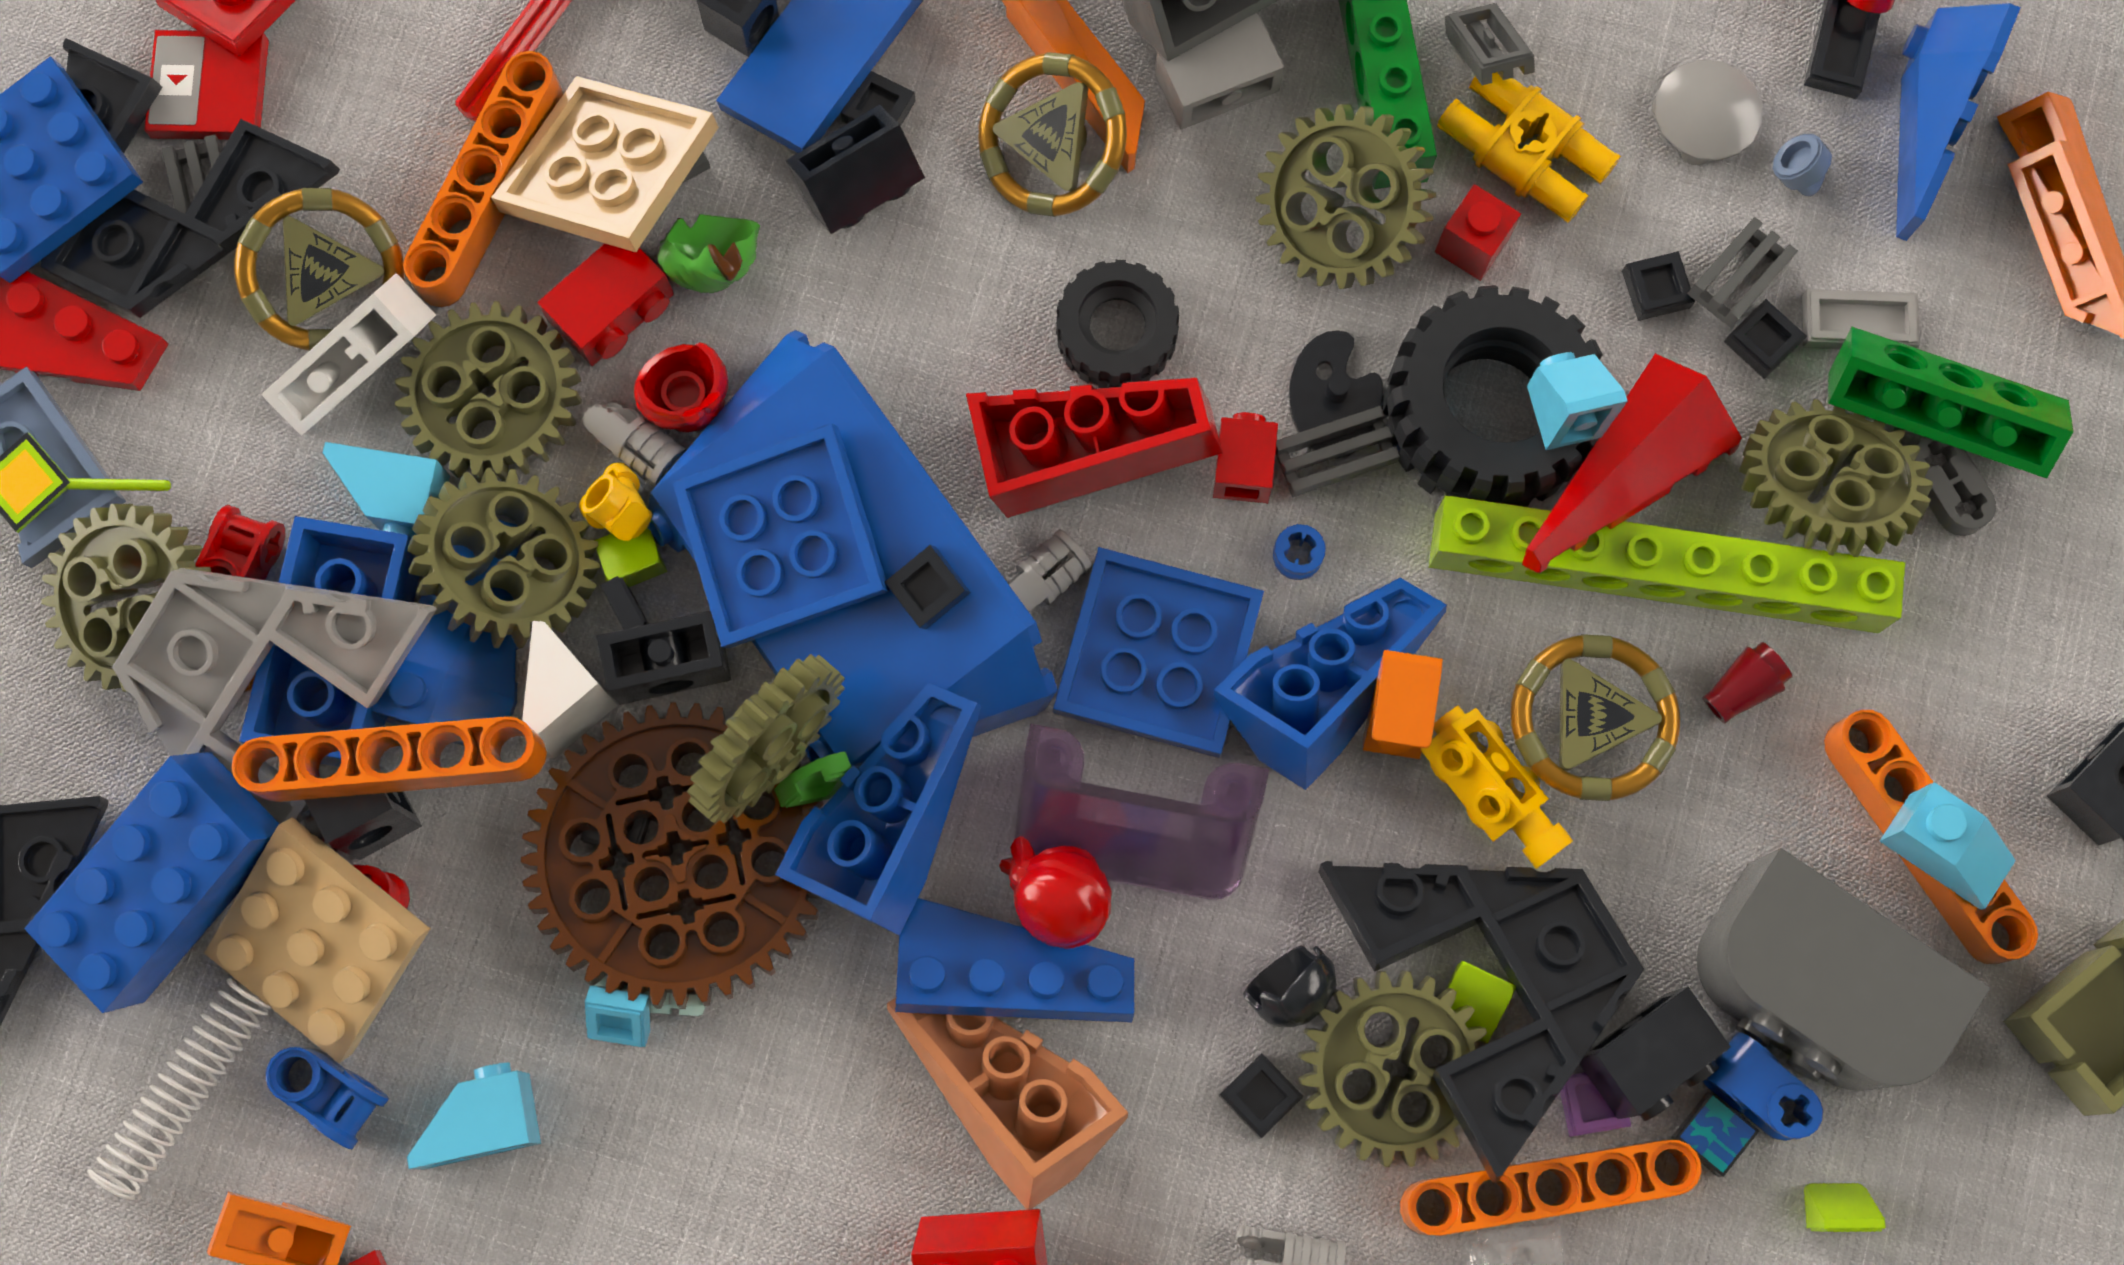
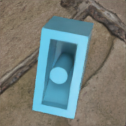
[1527,352,1627,450]
[322,442,450,538]
[1880,782,2016,910]
[407,1062,541,1170]

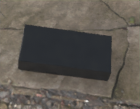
[1803,0,1881,99]

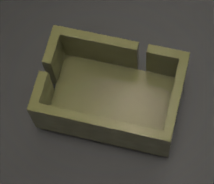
[2003,919,2124,1116]

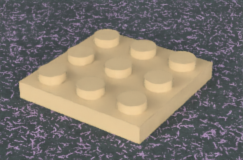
[491,76,719,252]
[204,817,431,1063]

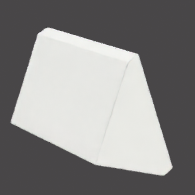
[520,621,618,758]

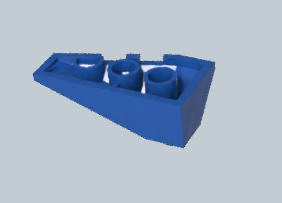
[1896,3,2021,241]

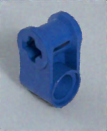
[1702,1032,1823,1141]
[265,1047,389,1150]

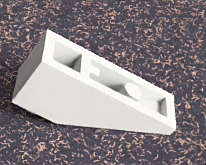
[261,273,436,436]

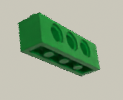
[1338,0,1437,189]
[1828,326,2074,479]

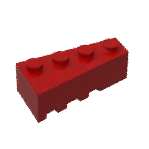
[966,378,1223,518]

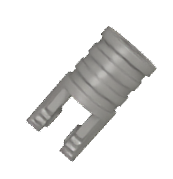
[582,400,687,487]
[1008,529,1092,612]
[1232,1225,1346,1265]

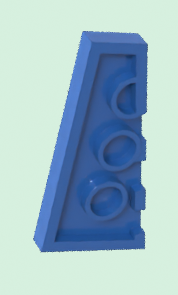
[895,898,1135,1023]

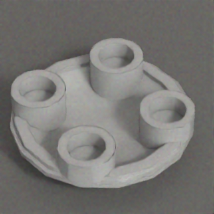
[1652,60,1762,166]

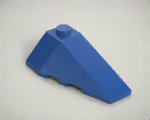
[372,519,520,746]
[1214,578,1447,790]
[775,683,982,936]

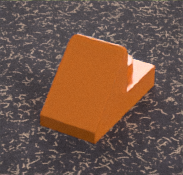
[1363,650,1443,759]
[207,1191,351,1265]

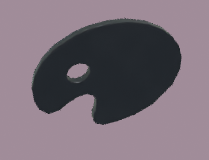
[1289,330,1383,459]

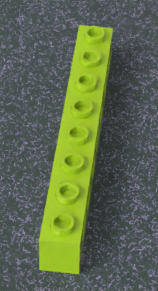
[1428,495,1906,633]

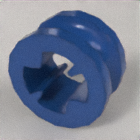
[1273,524,1326,580]

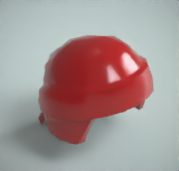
[634,342,729,433]
[999,835,1112,949]

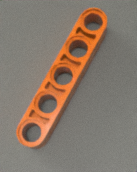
[403,51,563,307]
[1824,709,2038,964]
[231,716,547,802]
[1400,1140,1701,1236]

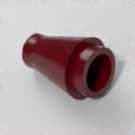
[1702,642,1793,724]

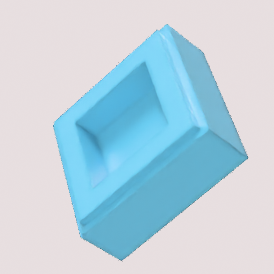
[585,985,651,1047]

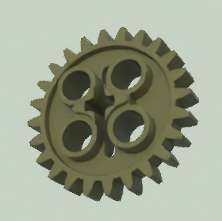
[1255,104,1436,289]
[395,301,582,482]
[1739,399,1933,557]
[407,468,600,649]
[41,504,212,692]
[687,654,845,824]
[1298,970,1487,1167]

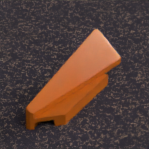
[1001,0,1145,173]
[1997,92,2124,339]

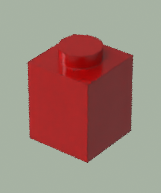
[1435,184,1522,281]
[1213,412,1278,504]

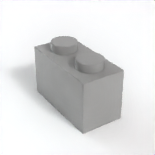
[1155,12,1284,130]

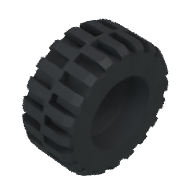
[1383,285,1603,507]

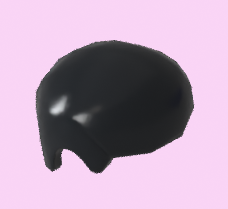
[1243,946,1337,1028]

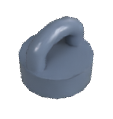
[1772,134,1832,197]

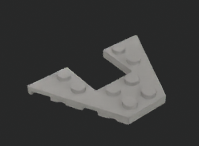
[112,568,437,824]

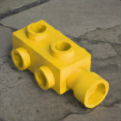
[1420,705,1574,869]

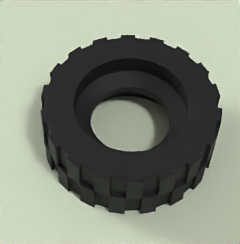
[1056,259,1180,388]

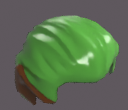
[657,214,760,293]

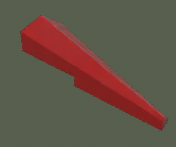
[1522,353,1742,573]

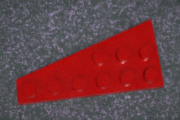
[0,271,169,391]

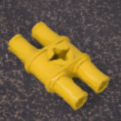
[1436,72,1621,224]

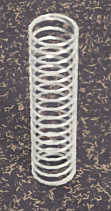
[87,978,272,1200]

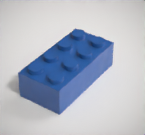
[239,516,420,767]
[24,752,279,1013]

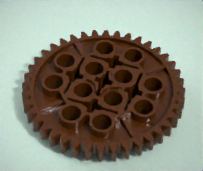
[521,702,824,1009]

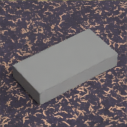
[1801,289,1920,349]

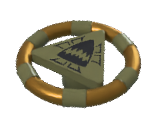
[978,52,1127,217]
[234,188,404,351]
[1511,634,1680,801]

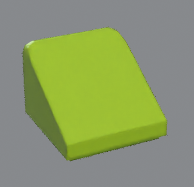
[594,528,668,587]
[1446,961,1516,1044]
[1804,1183,1886,1232]

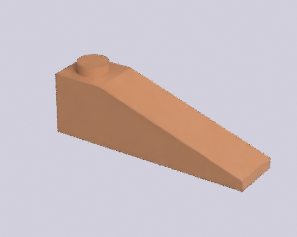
[887,998,1128,1210]

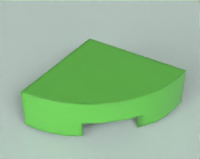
[774,751,851,808]

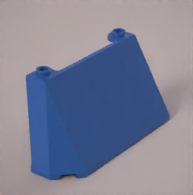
[647,330,1058,768]

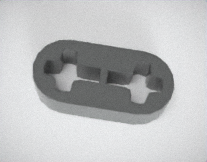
[1915,437,1996,536]

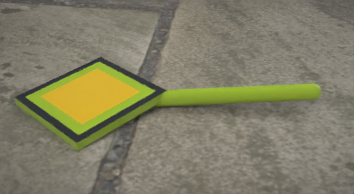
[0,432,171,533]

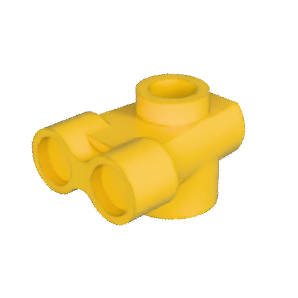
[579,462,652,541]

